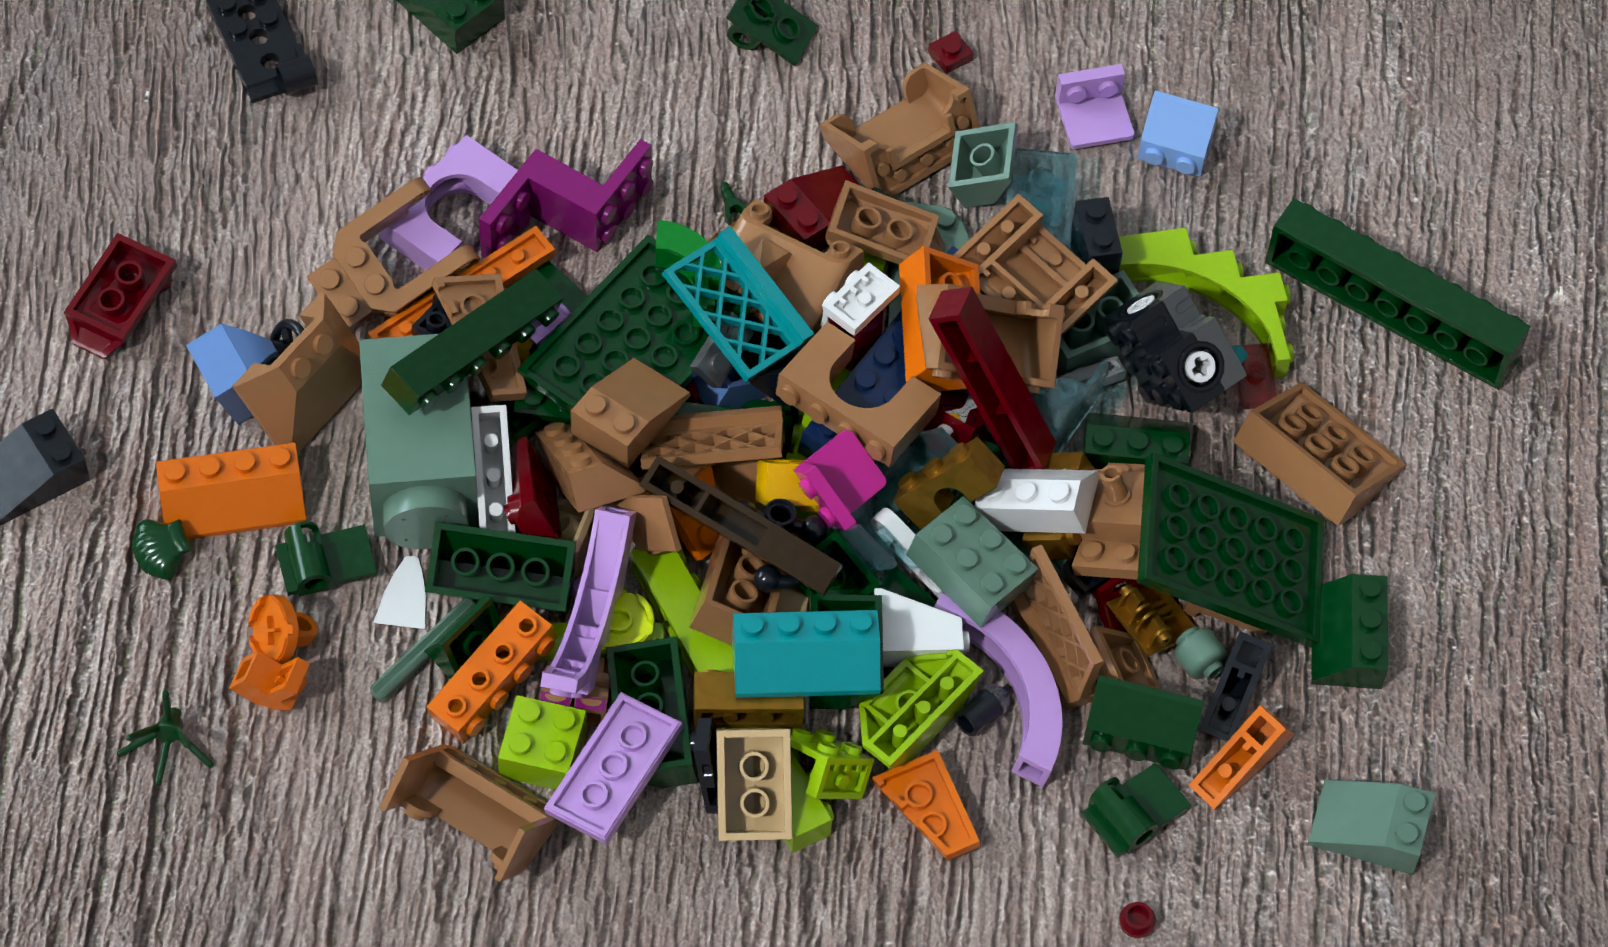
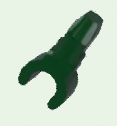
[720,182,747,225]

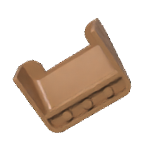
[719,199,864,337]

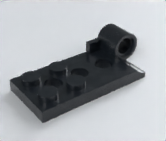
[206,0,318,104]

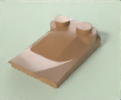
[825,180,946,264]

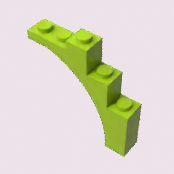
[1119,227,1294,378]

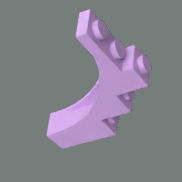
[540,505,637,698]

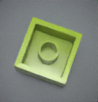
[498,695,587,790]

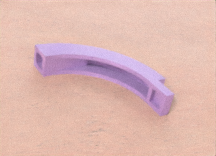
[934,593,1063,787]

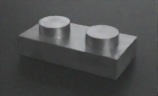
[690,312,754,388]

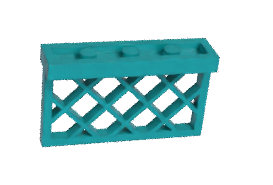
[662,226,814,382]

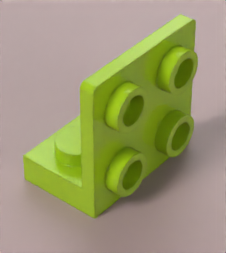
[790,728,875,799]

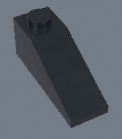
[1199,631,1273,742]

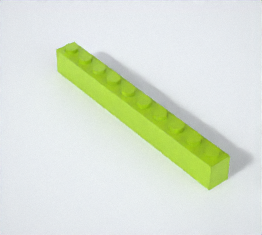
[630,548,834,853]

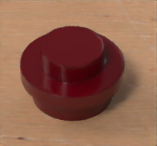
[1119,902,1156,938]

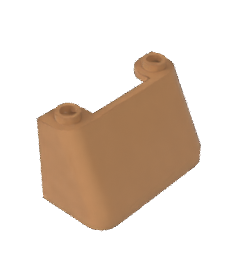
[820,62,980,196]
[916,284,1065,395]

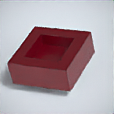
[928,31,974,74]

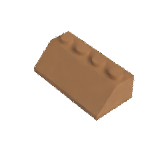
[536,422,645,513]

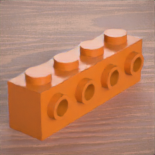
[426,600,557,744]

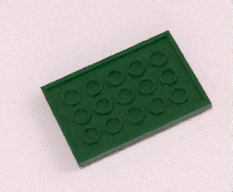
[517,235,755,412]
[1137,452,1324,648]

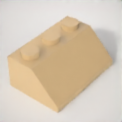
[716,728,792,841]

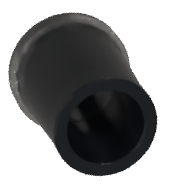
[955,684,1012,736]

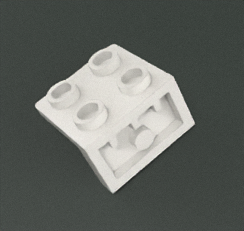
[820,263,900,337]

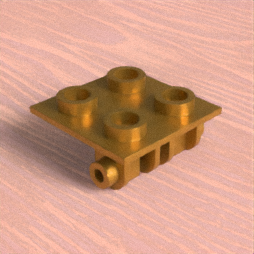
[1106,583,1195,657]

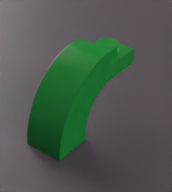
[655,220,721,327]

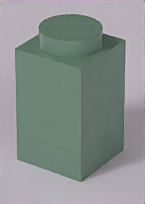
[359,334,479,549]

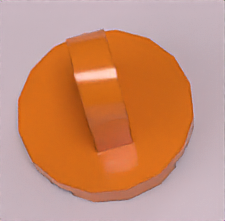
[248,594,318,664]

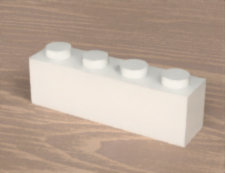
[471,405,515,533]

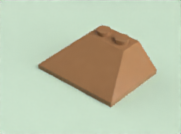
[952,193,1118,336]
[232,292,362,454]

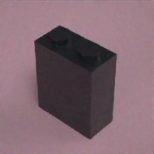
[1068,197,1123,274]

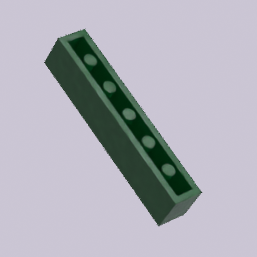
[381,269,564,415]

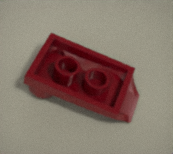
[64,233,177,359]
[504,436,563,540]

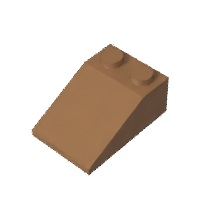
[571,358,690,468]

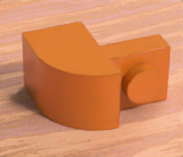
[229,650,310,711]

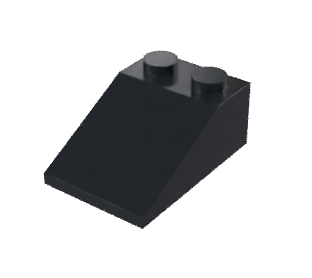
[0,408,90,526]

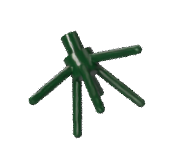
[117,690,214,786]

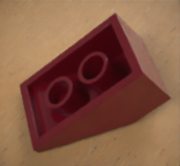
[764,166,861,251]

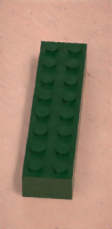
[1265,198,1531,390]

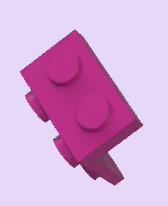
[793,430,886,531]

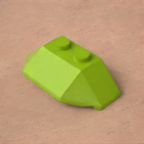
[858,649,984,769]

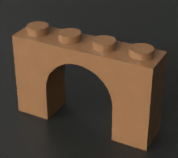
[776,322,941,467]

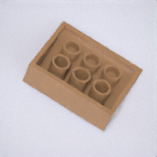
[1233,382,1406,526]

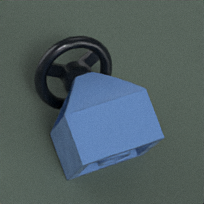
[186,319,304,424]

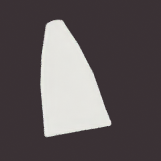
[373,556,426,629]

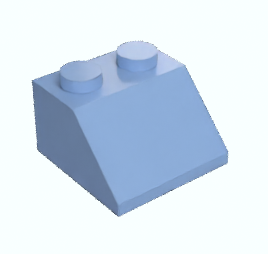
[1137,90,1219,177]

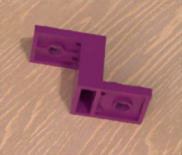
[479,139,653,258]

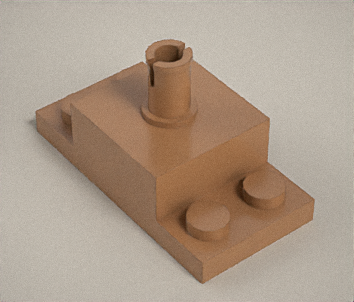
[1072,462,1145,580]

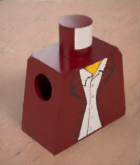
[923,389,994,450]

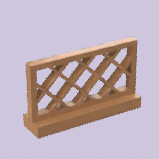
[640,405,785,470]
[1010,545,1103,711]

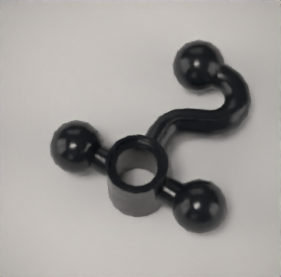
[739,499,827,593]

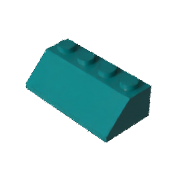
[731,610,881,698]

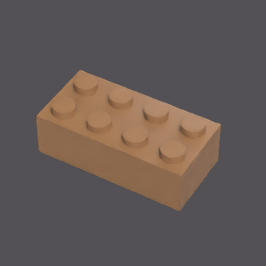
[689,521,798,646]

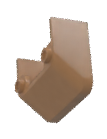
[605,459,759,555]
[379,744,559,882]

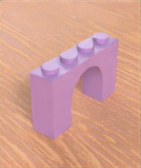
[380,135,518,271]

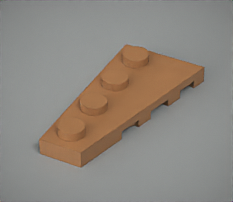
[432,274,527,402]

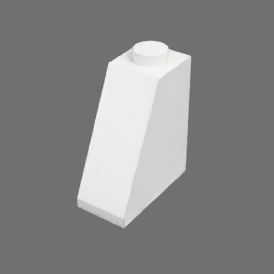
[873,588,970,668]

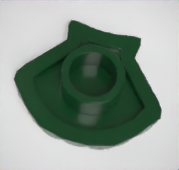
[132,519,194,580]

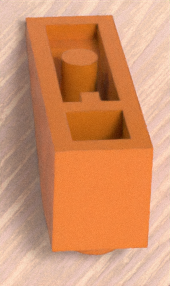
[1188,705,1295,810]

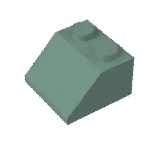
[948,122,1018,208]

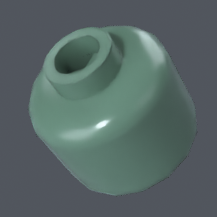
[1175,626,1227,680]

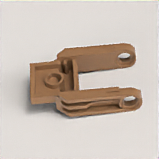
[306,177,480,330]

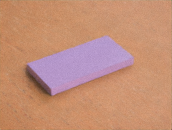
[544,692,683,845]

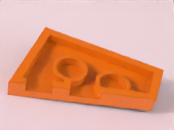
[871,750,981,861]

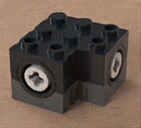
[1103,281,1247,413]

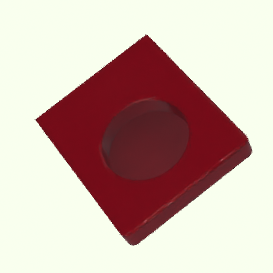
[1093,578,1143,632]

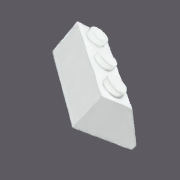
[974,469,1099,534]

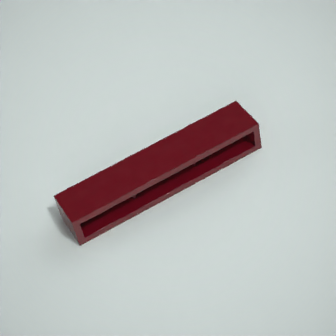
[928,286,1057,469]

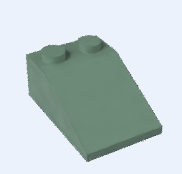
[1307,780,1435,875]

